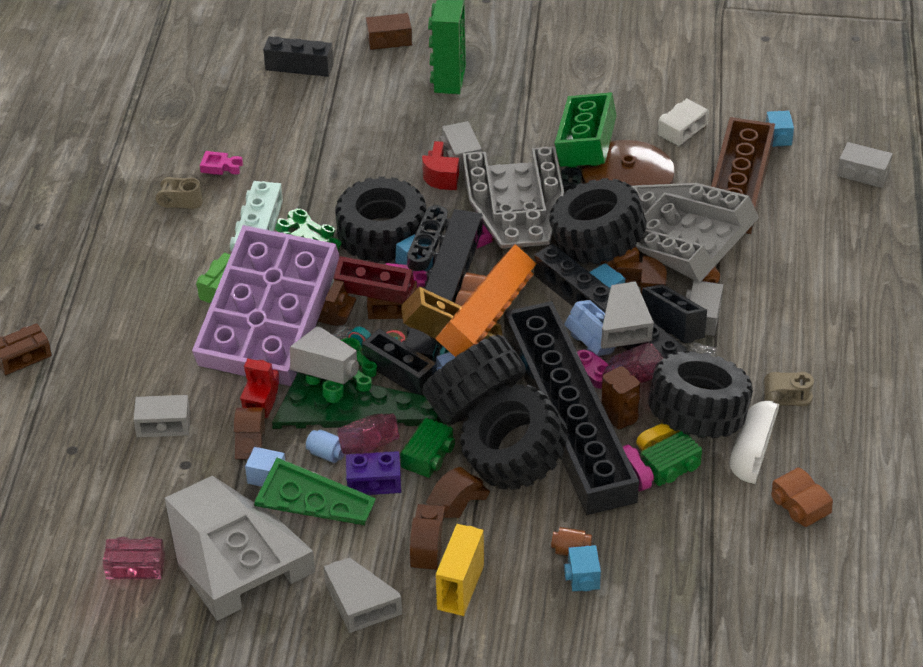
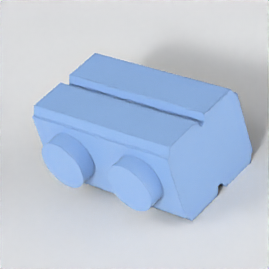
[564,300,615,356]

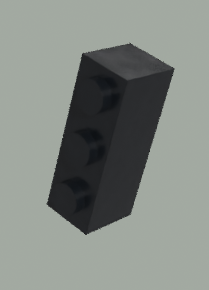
[263,36,334,77]
[642,284,707,343]
[362,329,437,396]

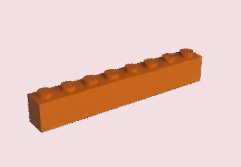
[435,244,536,357]

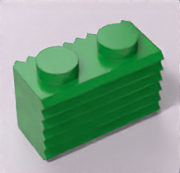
[400,417,455,478]
[640,431,702,487]

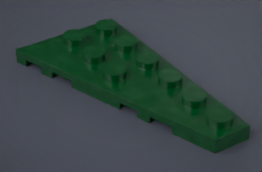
[272,372,440,429]

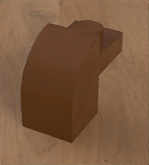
[617,256,667,295]
[318,280,357,326]
[234,408,265,460]
[426,467,490,518]
[410,504,445,570]

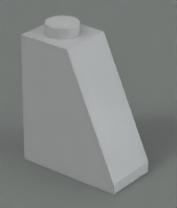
[601,281,653,349]
[290,327,359,384]
[324,557,402,633]

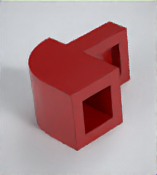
[422,141,459,190]
[240,358,279,418]

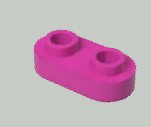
[577,350,614,389]
[623,445,654,492]

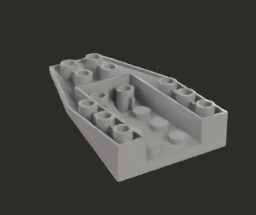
[463,147,564,249]
[632,183,759,283]
[165,476,315,621]

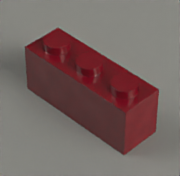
[333,256,415,304]

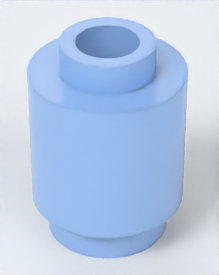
[306,430,347,463]

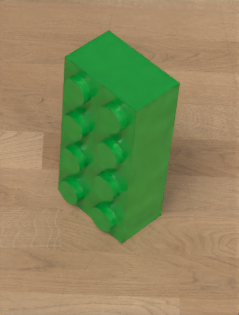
[428,0,466,95]
[555,92,617,168]

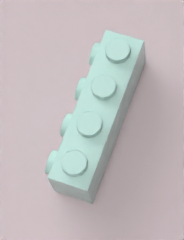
[230,181,283,251]

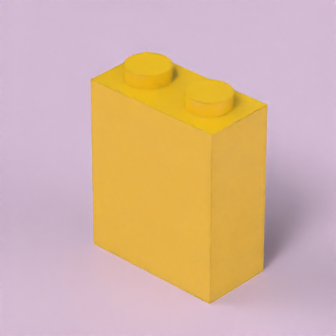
[436,524,484,616]

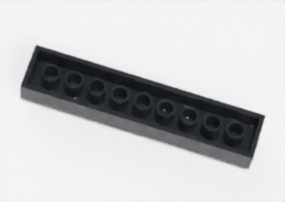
[504,301,639,515]

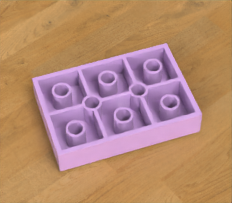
[192,225,339,386]

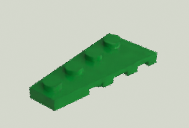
[254,457,376,525]

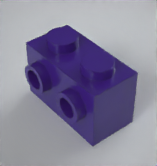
[346,451,401,495]

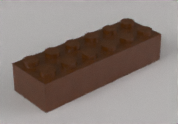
[711,117,775,234]

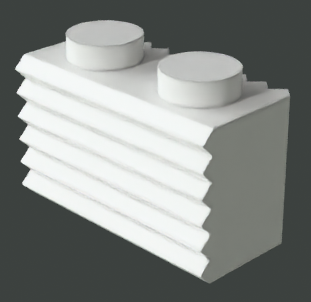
[658,98,709,147]

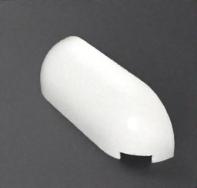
[730,401,779,484]

